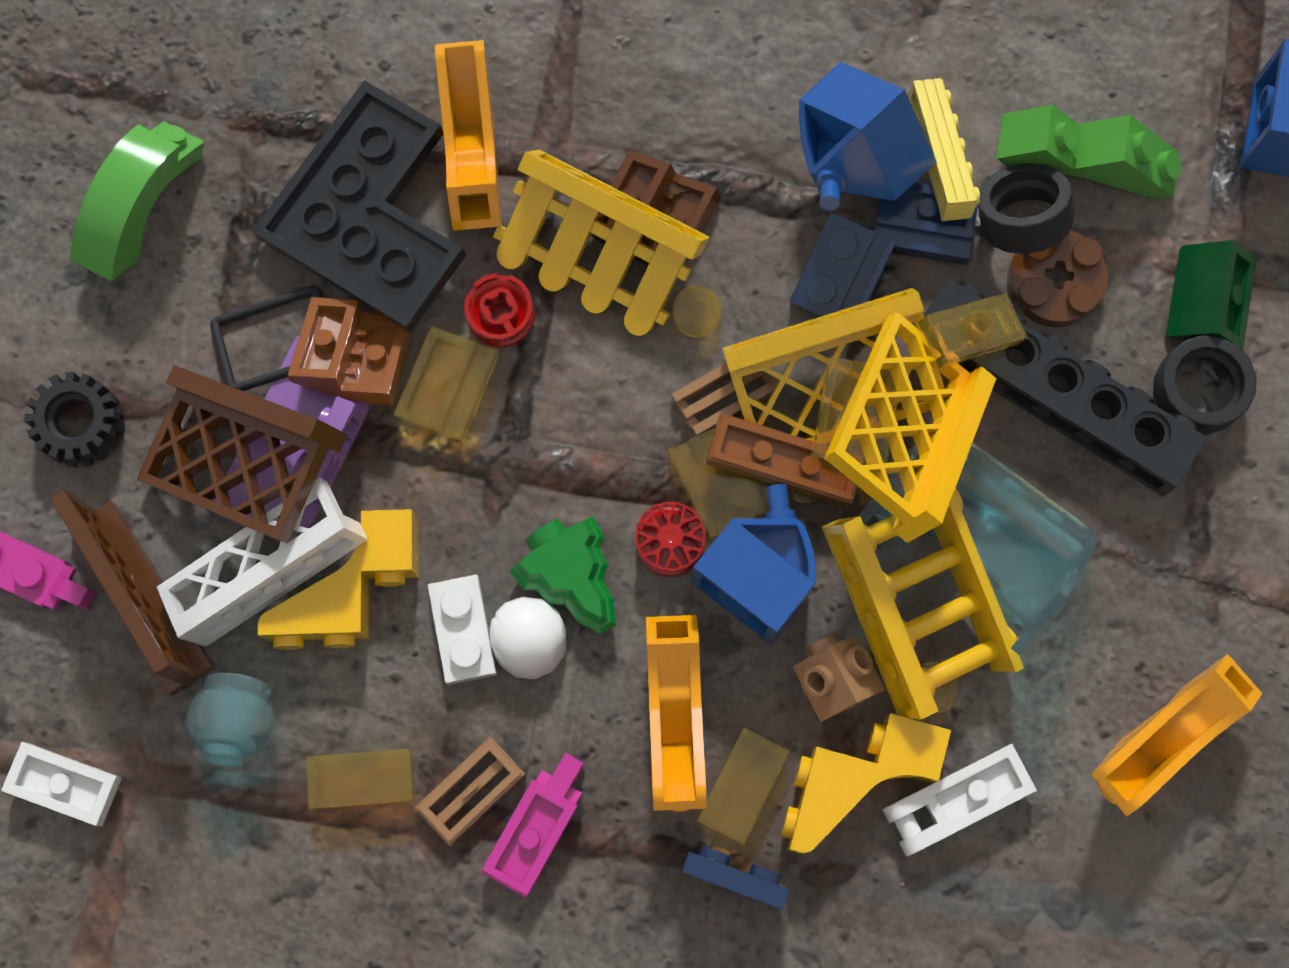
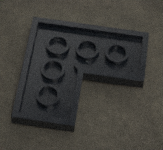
[252,80,466,333]

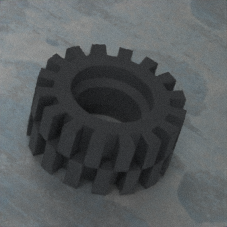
[24,372,125,468]

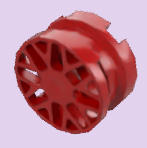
[464,273,535,348]
[635,502,706,577]

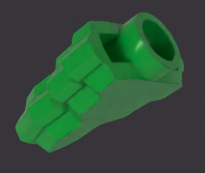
[509,516,616,636]

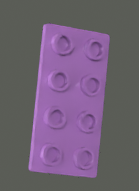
[213,336,372,542]

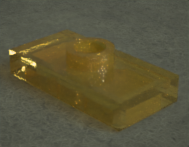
[918,293,1027,368]
[697,728,790,845]

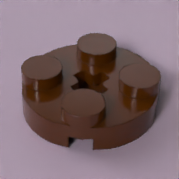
[1007,230,1108,327]

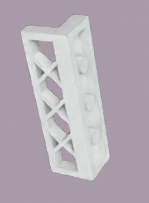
[157,478,368,647]

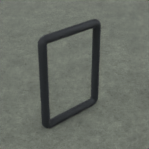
[210,285,323,391]

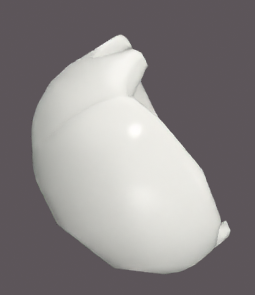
[490,596,567,679]

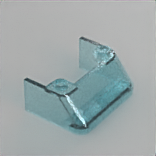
[859,442,1096,655]

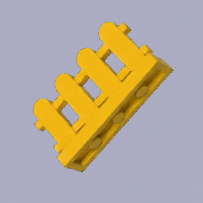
[493,149,710,336]

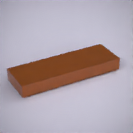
[705,413,864,508]

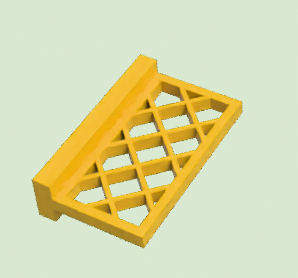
[722,288,945,444]
[824,311,996,543]

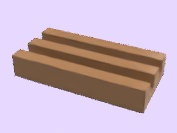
[671,363,778,439]
[415,736,526,846]

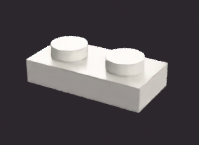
[427,574,497,685]
[1,742,122,826]

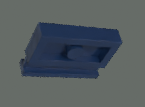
[874,182,978,265]
[790,212,897,316]
[681,845,790,910]

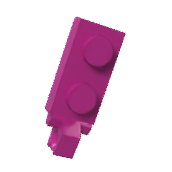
[0,531,96,611]
[481,753,585,898]

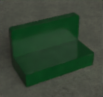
[1166,240,1257,350]

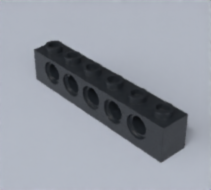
[923,278,1208,497]

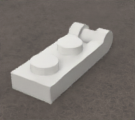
[882,744,1037,857]

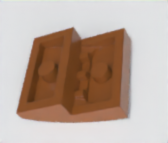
[287,297,412,406]

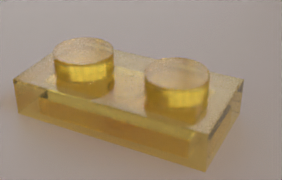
[307,749,415,810]

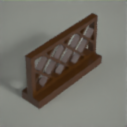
[137,365,348,544]
[50,489,216,696]

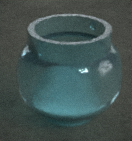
[185,673,275,767]

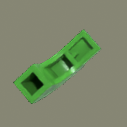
[70,121,204,282]

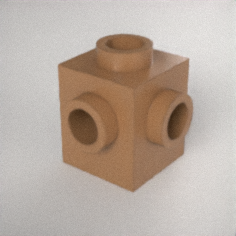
[792,634,885,722]

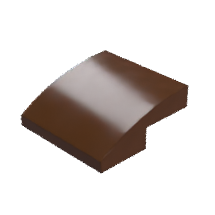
[591,150,721,265]

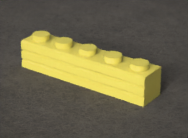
[909,78,980,221]

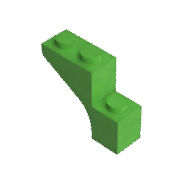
[996,104,1181,199]

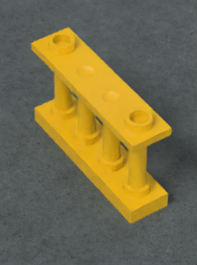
[822,488,1024,720]

